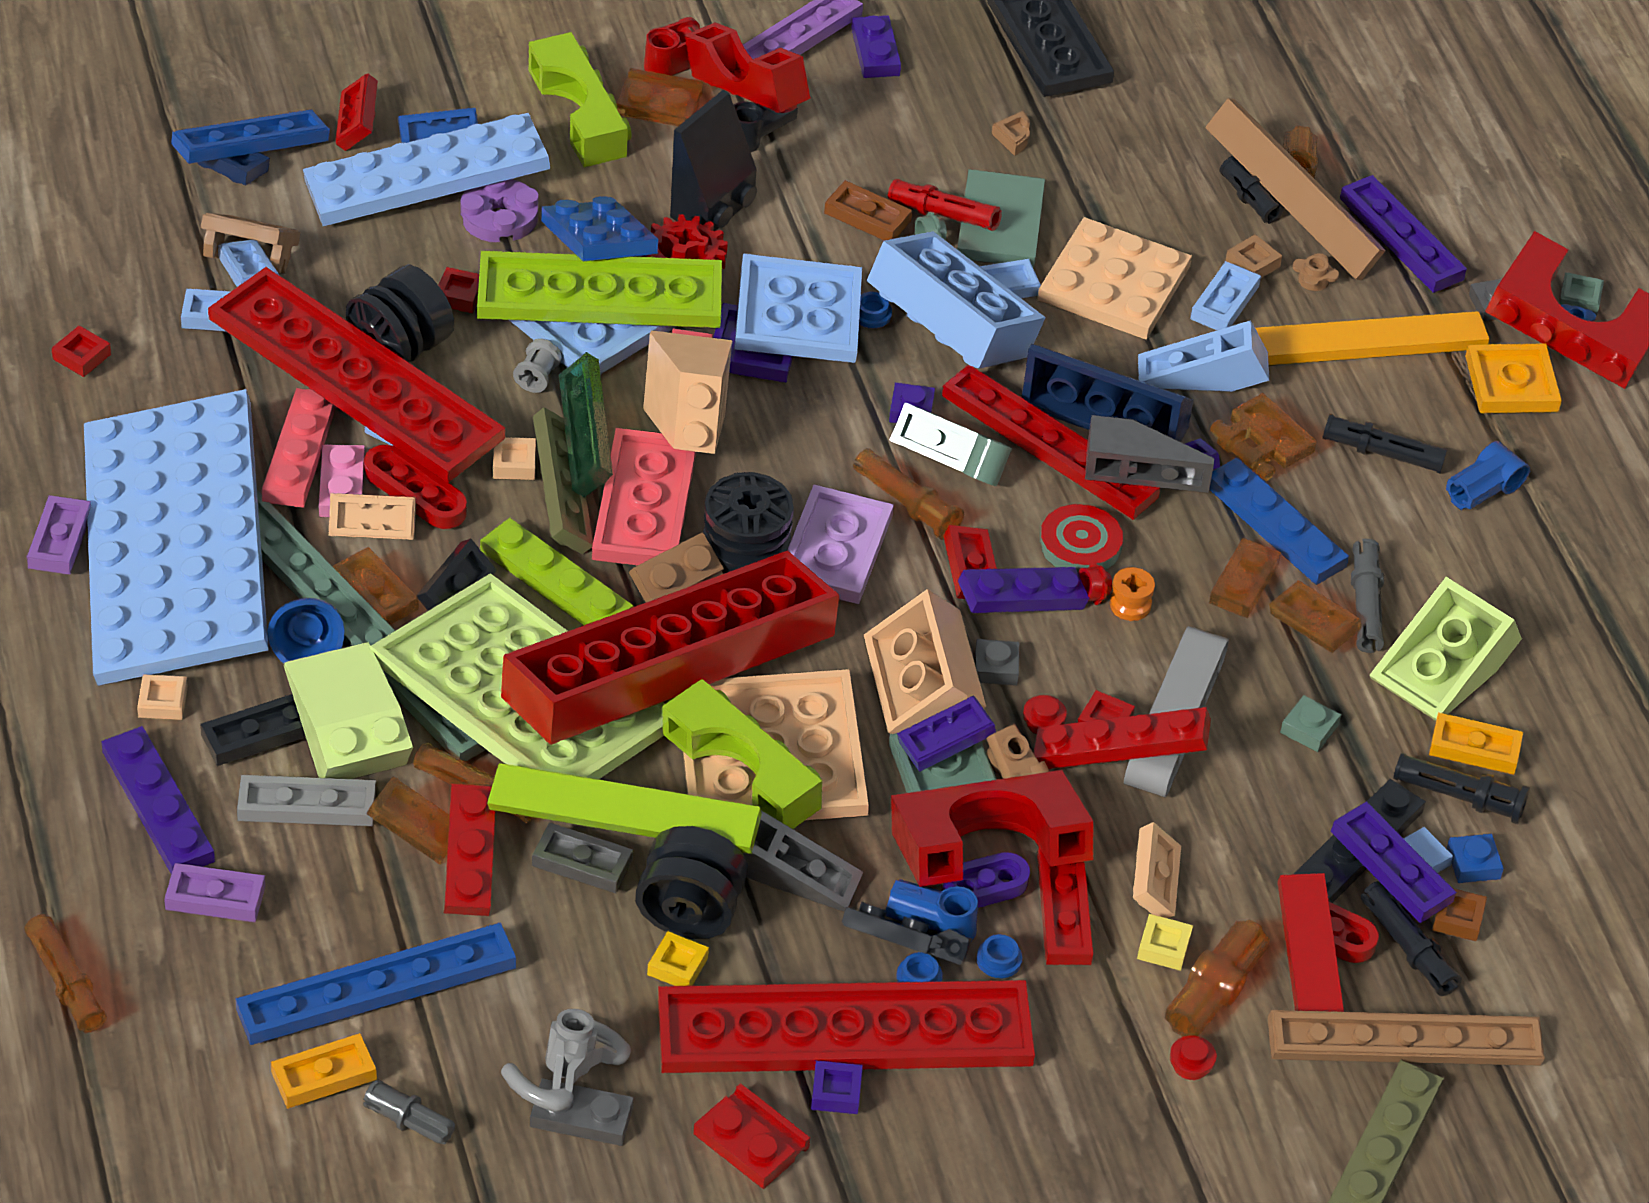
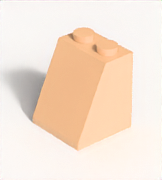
[643,330,732,454]

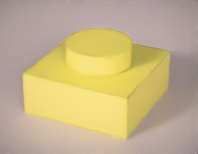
[1137,914,1193,971]

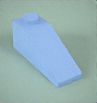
[1138,320,1269,392]

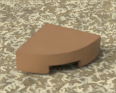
[992,111,1030,156]

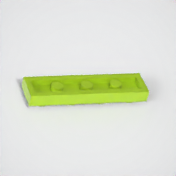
[480,518,633,625]

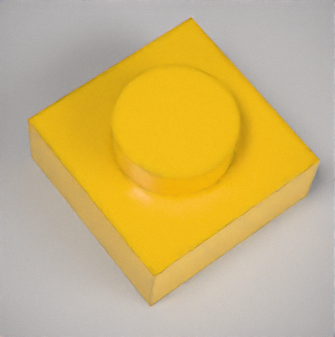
[647,931,709,986]

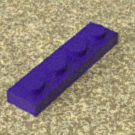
[1340,175,1467,293]
[101,726,215,875]

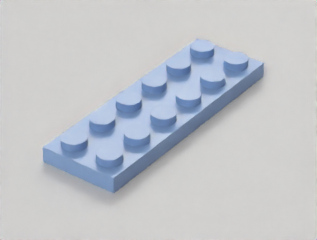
[303,113,550,226]

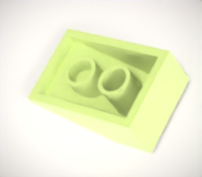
[1369,577,1522,721]
[283,642,413,779]

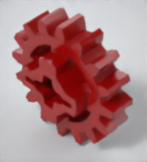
[641,214,728,269]

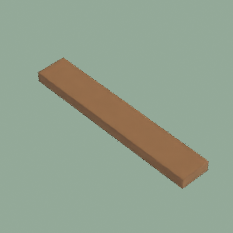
[1205,98,1386,280]
[1268,1010,1545,1066]

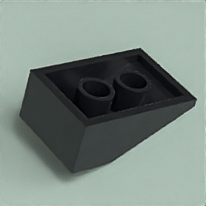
[670,90,757,231]

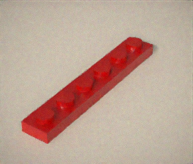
[942,365,1160,520]

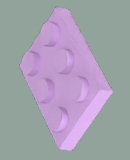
[788,485,894,604]

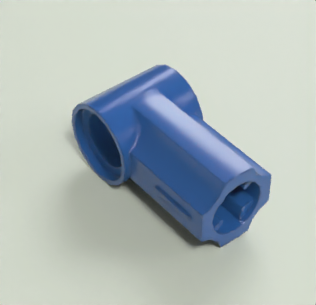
[1446,441,1530,510]
[886,879,978,942]

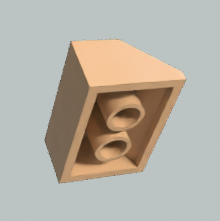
[864,589,986,734]

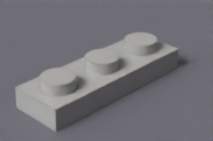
[237,775,376,826]

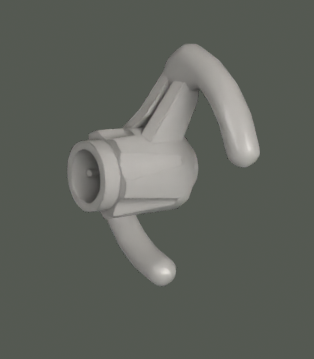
[501,1009,631,1112]

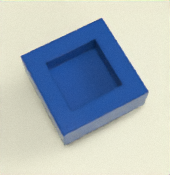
[1446,834,1504,883]

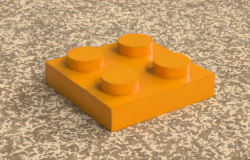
[1465,344,1562,413]

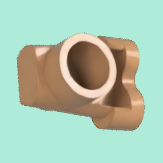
[986,724,1050,779]

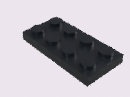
[987,0,1114,97]

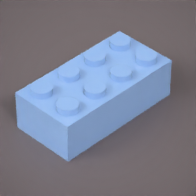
[867,231,1046,369]

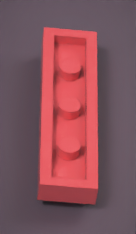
[262,388,336,508]

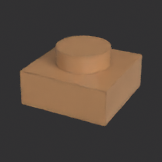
[1225,234,1282,278]

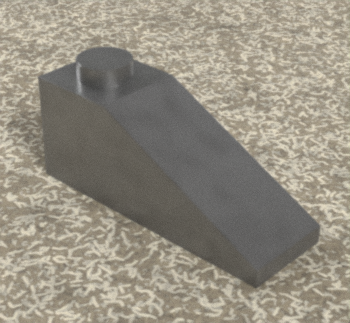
[1085,415,1214,493]
[743,804,863,912]

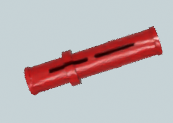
[888,179,1002,231]

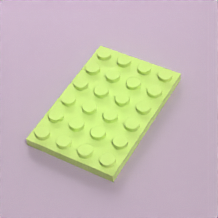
[370,573,665,780]

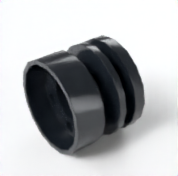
[346,264,454,362]
[703,472,794,574]

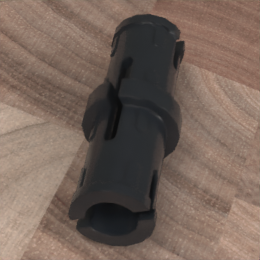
[1219,156,1284,224]

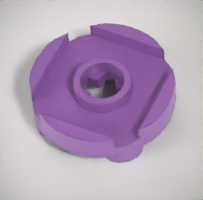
[461,179,538,242]

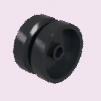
[635,826,748,939]

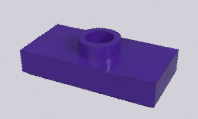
[897,695,996,772]

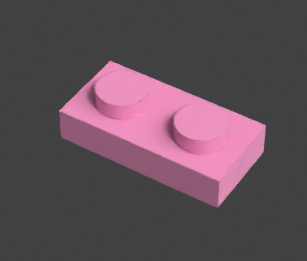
[319,445,365,517]

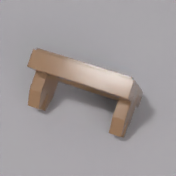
[200,213,301,273]

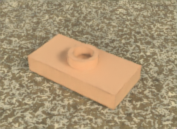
[329,493,416,540]

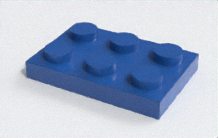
[541,196,658,261]

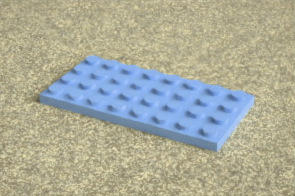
[84,389,269,686]

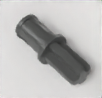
[363,1079,455,1144]

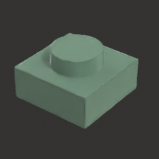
[1280,695,1341,752]

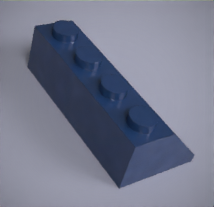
[1022,344,1193,442]

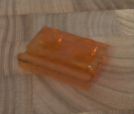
[617,68,704,126]

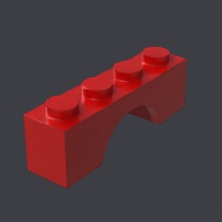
[684,22,811,113]

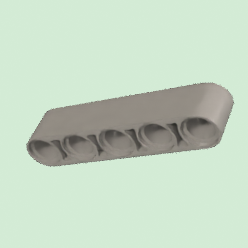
[1124,626,1229,798]

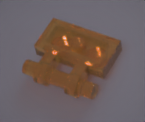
[1210,393,1317,481]

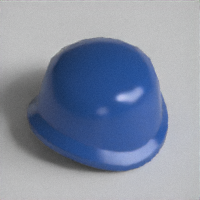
[267,598,345,663]

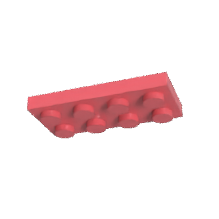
[592,428,697,565]

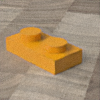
[1429,712,1523,775]
[271,1033,377,1109]

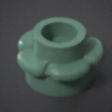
[915,212,947,240]

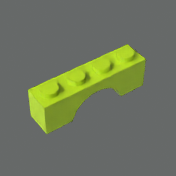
[528,32,632,168]
[662,679,823,829]

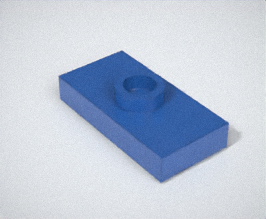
[398,108,478,143]

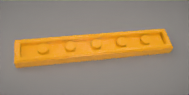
[1255,311,1489,365]

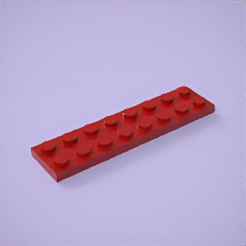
[208,267,505,483]
[658,980,1035,1073]

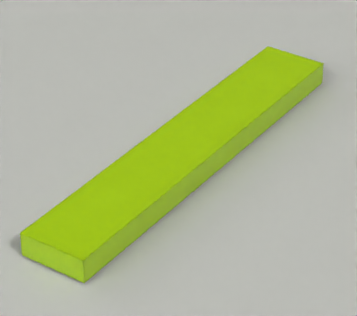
[487,763,762,854]

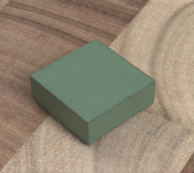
[1559,272,1604,316]

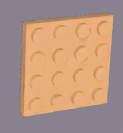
[683,669,869,820]

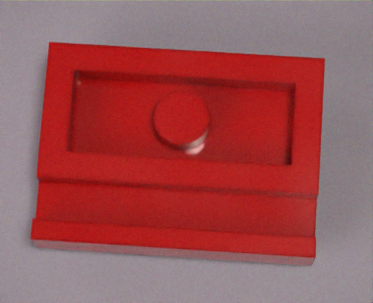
[693,1083,810,1189]

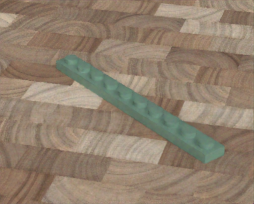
[257,490,486,765]

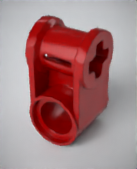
[644,17,700,79]

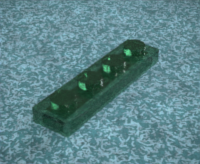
[559,352,613,498]

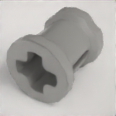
[513,339,562,393]

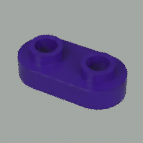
[942,852,1030,908]

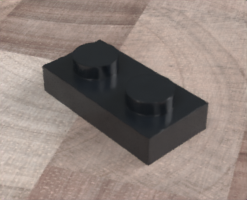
[416,538,497,611]

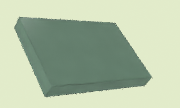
[957,169,1045,268]

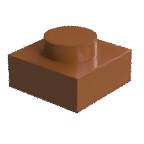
[1432,888,1487,942]

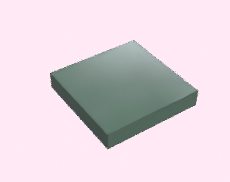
[889,733,997,793]

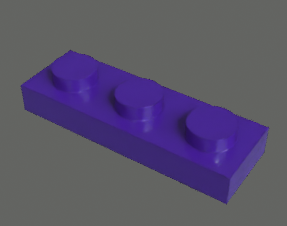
[958,567,1089,613]
[1330,801,1457,923]

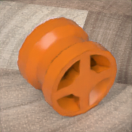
[1109,567,1155,621]

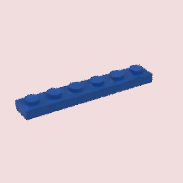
[235,922,516,1045]

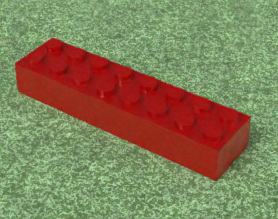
[501,550,839,745]

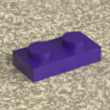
[851,15,901,78]

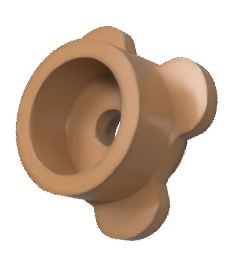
[1292,253,1339,291]

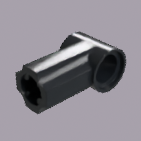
[734,101,798,152]

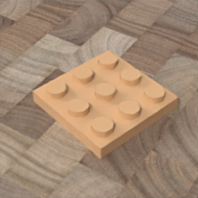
[1037,217,1192,340]

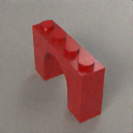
[1485,231,1649,389]
[891,770,1093,887]

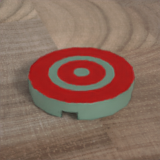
[1040,504,1123,572]

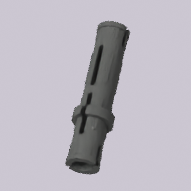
[1350,538,1384,653]

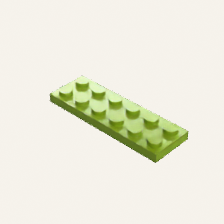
[477,251,722,328]

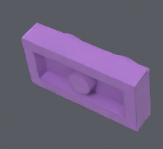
[27,495,91,574]
[164,863,265,922]

